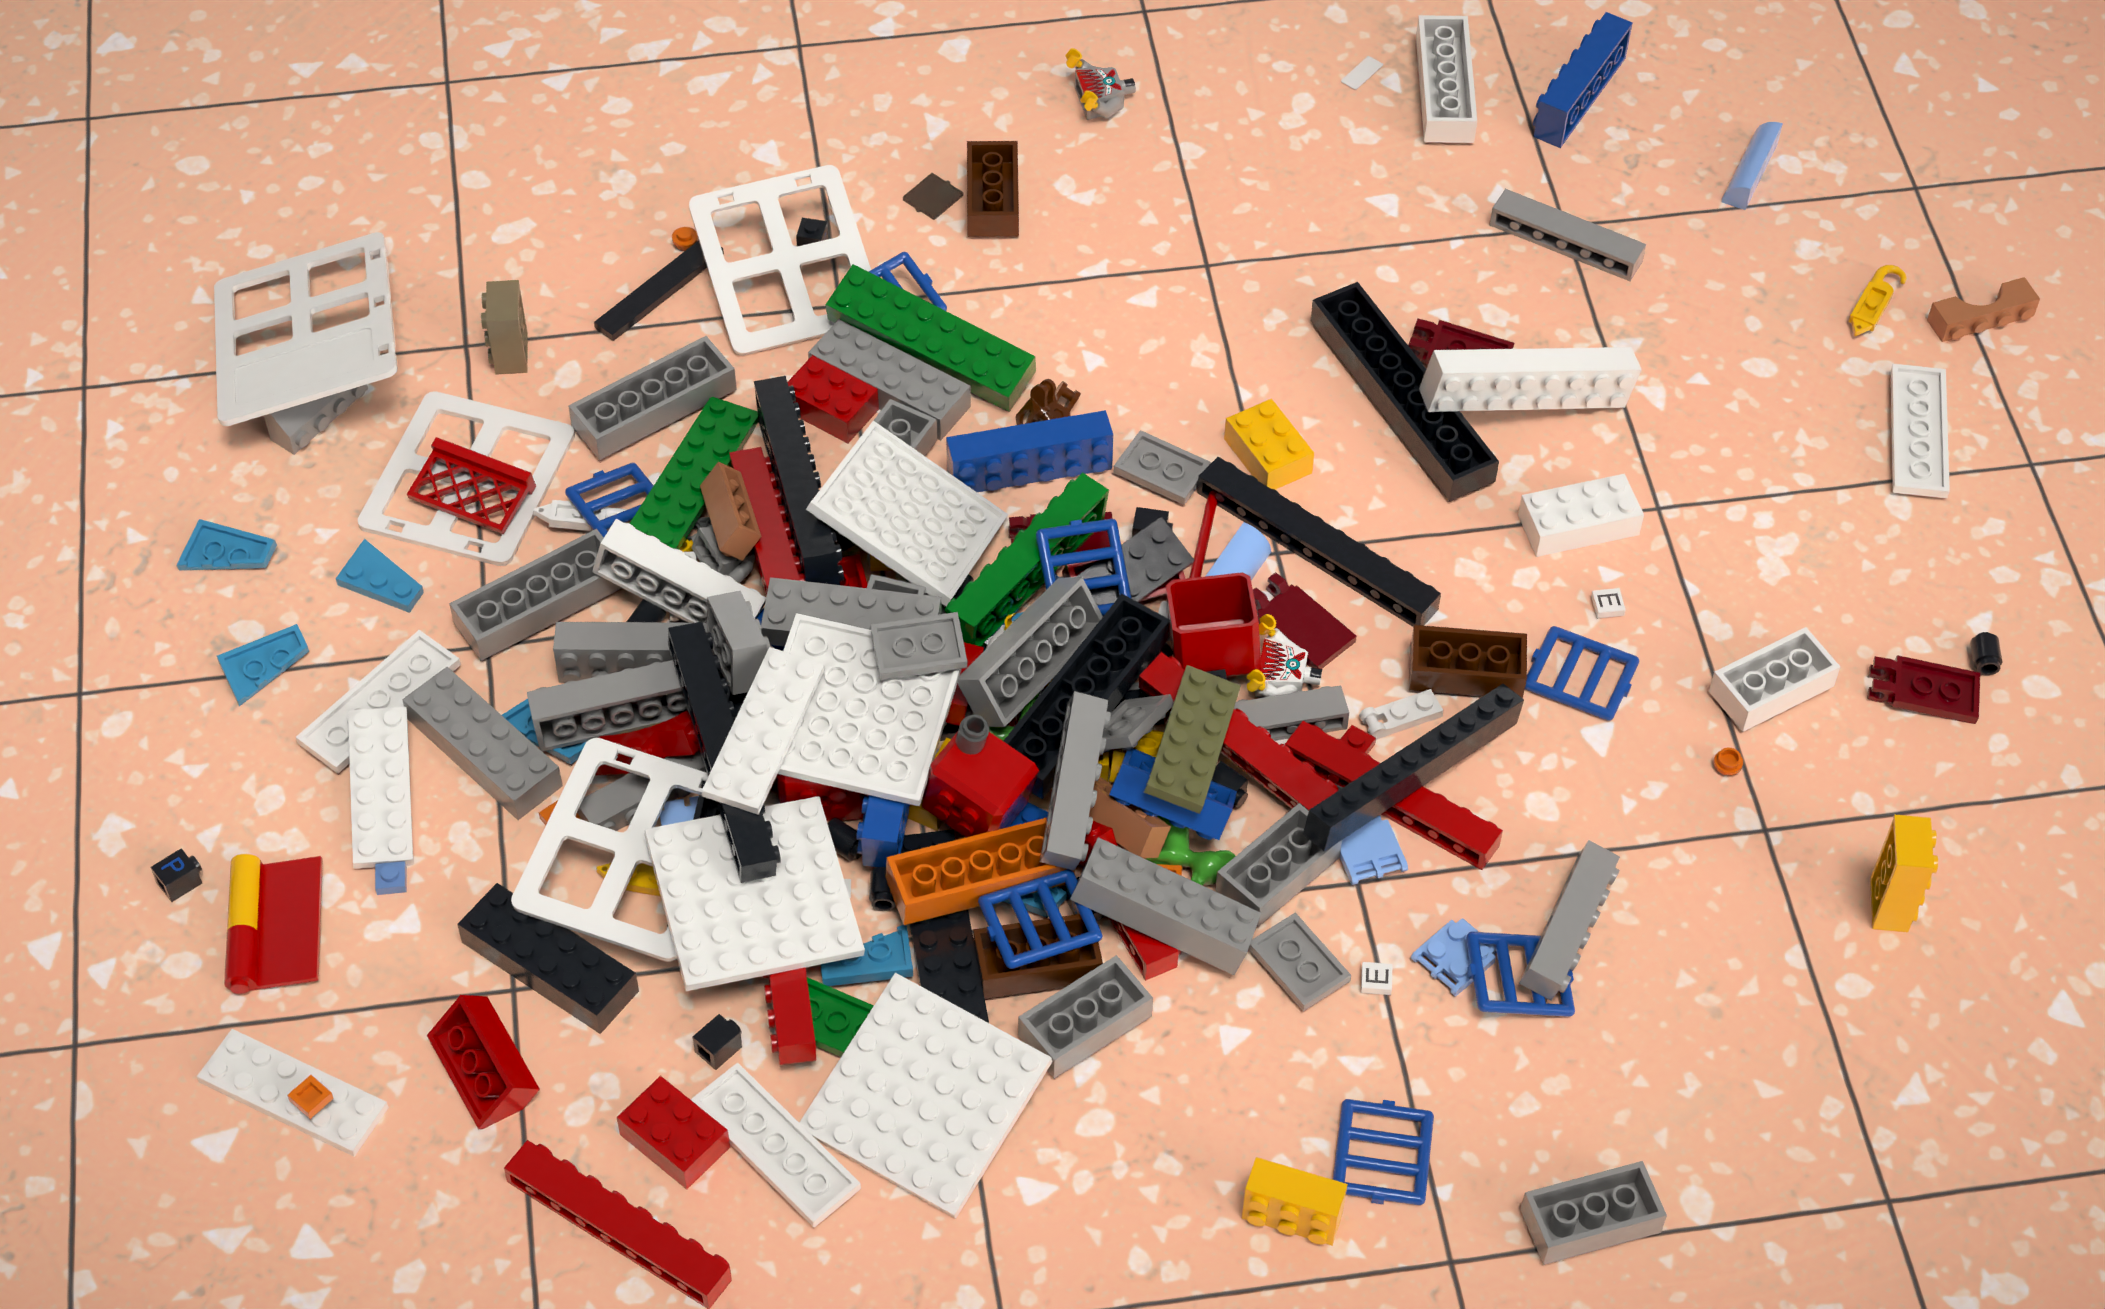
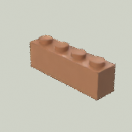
[700,462,761,561]
[1089,777,1171,859]

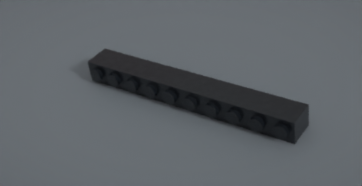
[1197,457,1441,627]
[668,621,781,883]
[1303,684,1524,852]

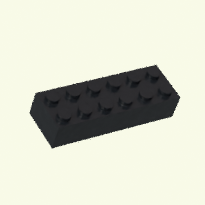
[457,883,639,1034]

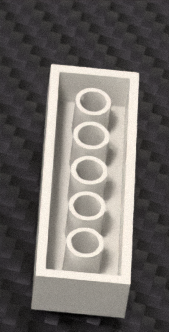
[1416,15,1477,143]
[592,519,766,623]

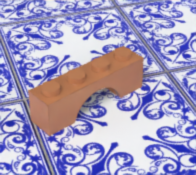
[1927,277,2040,342]

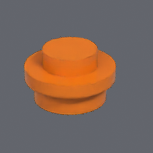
[672,227,698,251]
[1714,747,1743,775]

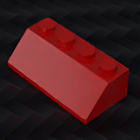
[427,995,540,1129]

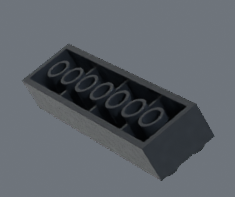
[1004,594,1170,799]

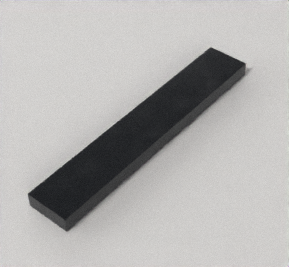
[594,240,724,341]

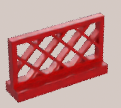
[407,437,536,534]

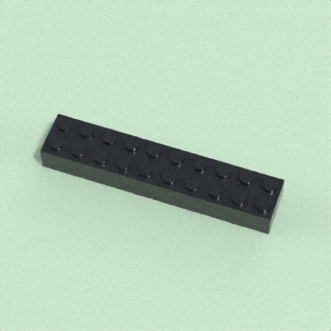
[1311,282,1499,501]
[754,376,845,585]

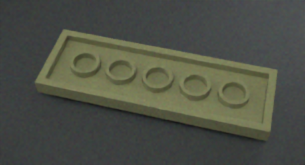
[1144,665,1241,814]

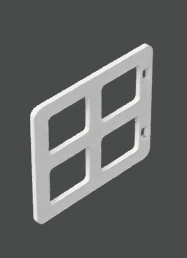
[689,165,871,356]
[358,391,575,566]
[511,738,720,962]

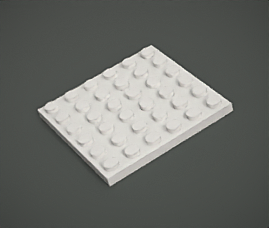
[806,421,1008,606]
[777,613,962,807]
[644,796,865,991]
[799,973,1053,1219]

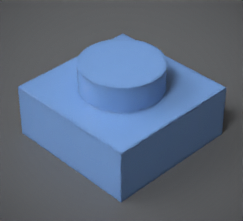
[375,861,407,895]

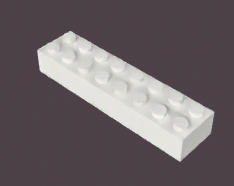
[1419,347,1642,412]

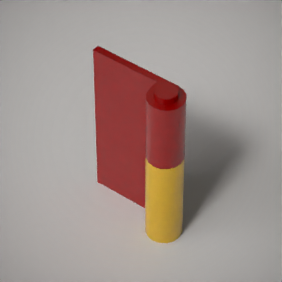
[224,854,323,994]

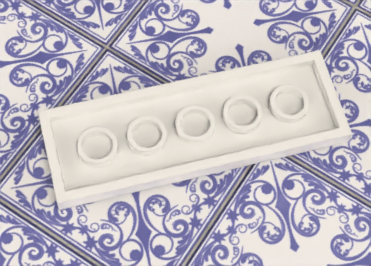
[1890,364,1950,498]
[296,630,461,774]
[702,647,825,815]
[348,707,414,869]
[197,1029,389,1157]
[691,1062,861,1228]

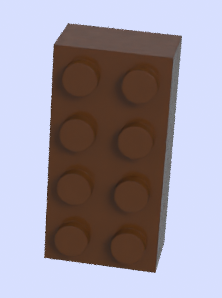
[967,141,1019,237]
[1409,625,1527,698]
[973,914,1103,999]

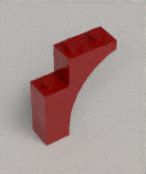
[595,710,700,776]

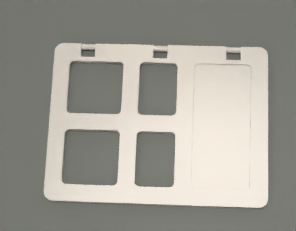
[214,232,398,426]

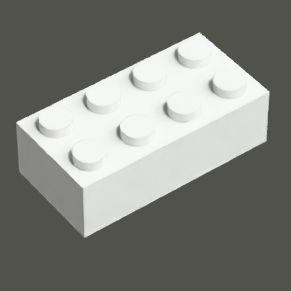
[1518,473,1644,557]
[1709,627,1840,732]

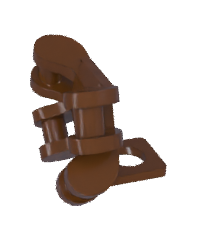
[1016,379,1081,425]

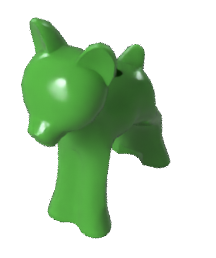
[1127,815,1235,886]

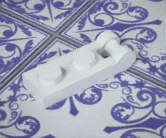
[1359,689,1444,739]

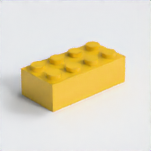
[1870,814,1938,932]

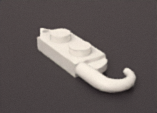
[533,500,628,531]

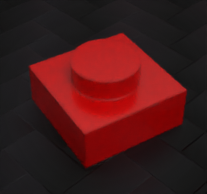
[1341,725,1376,754]

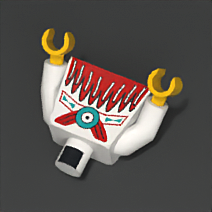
[1247,614,1323,698]

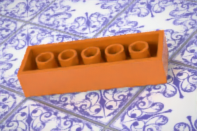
[885,818,1075,925]

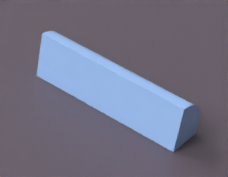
[1722,122,1783,210]
[1206,522,1271,581]

